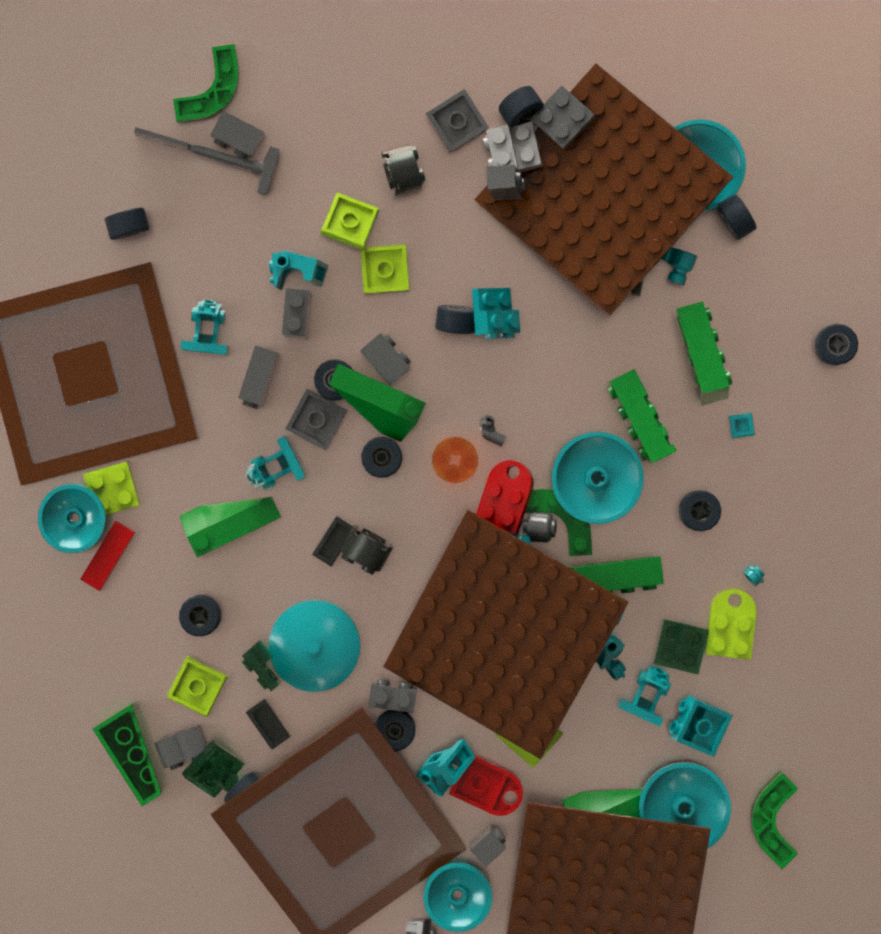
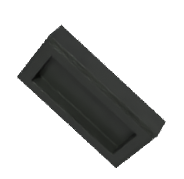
[312,516,353,567]
[246,699,291,750]

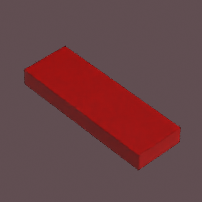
[80,521,136,591]

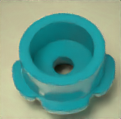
[744,565,764,586]
[605,659,626,681]

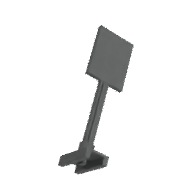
[134,127,279,195]

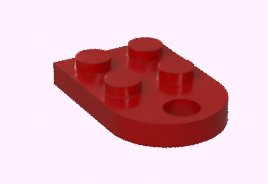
[476,460,534,534]
[449,755,523,816]

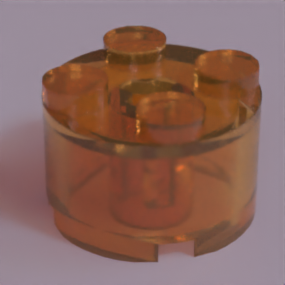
[432,437,478,483]

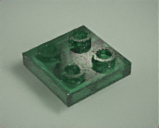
[653,619,709,674]
[242,640,281,691]
[182,740,245,798]

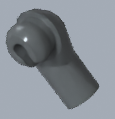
[479,415,506,447]

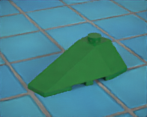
[329,364,426,442]
[180,497,281,558]
[562,788,643,818]

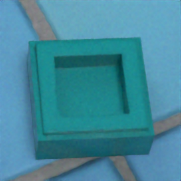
[728,413,755,438]

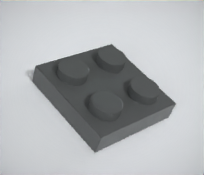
[530,86,596,150]
[426,89,489,153]
[285,389,347,450]

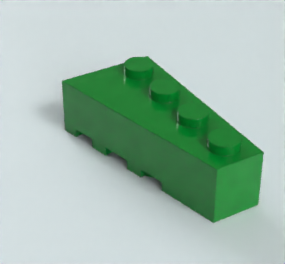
[676,301,732,406]
[607,369,677,463]
[567,556,664,593]
[92,704,162,806]

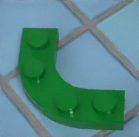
[173,44,239,123]
[525,489,592,556]
[752,772,798,870]

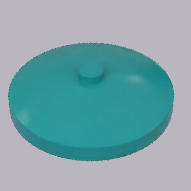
[674,119,746,212]
[551,432,644,524]
[269,600,360,692]
[638,762,731,848]

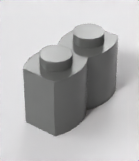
[154,725,208,770]

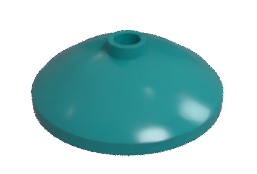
[38,484,106,553]
[423,862,492,932]

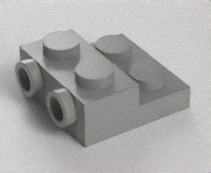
[483,121,543,172]

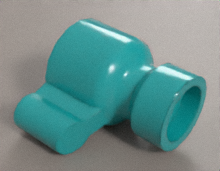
[661,247,697,286]

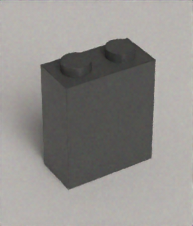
[282,288,312,339]
[238,345,280,409]

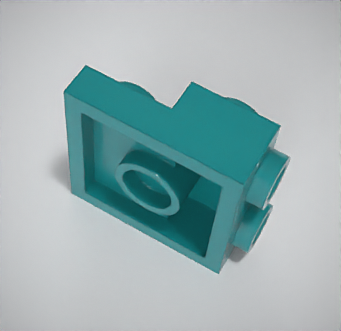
[472,288,521,339]
[669,695,733,757]

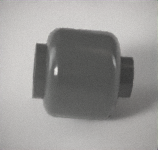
[523,512,557,543]

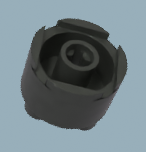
[381,144,425,196]
[340,525,394,575]

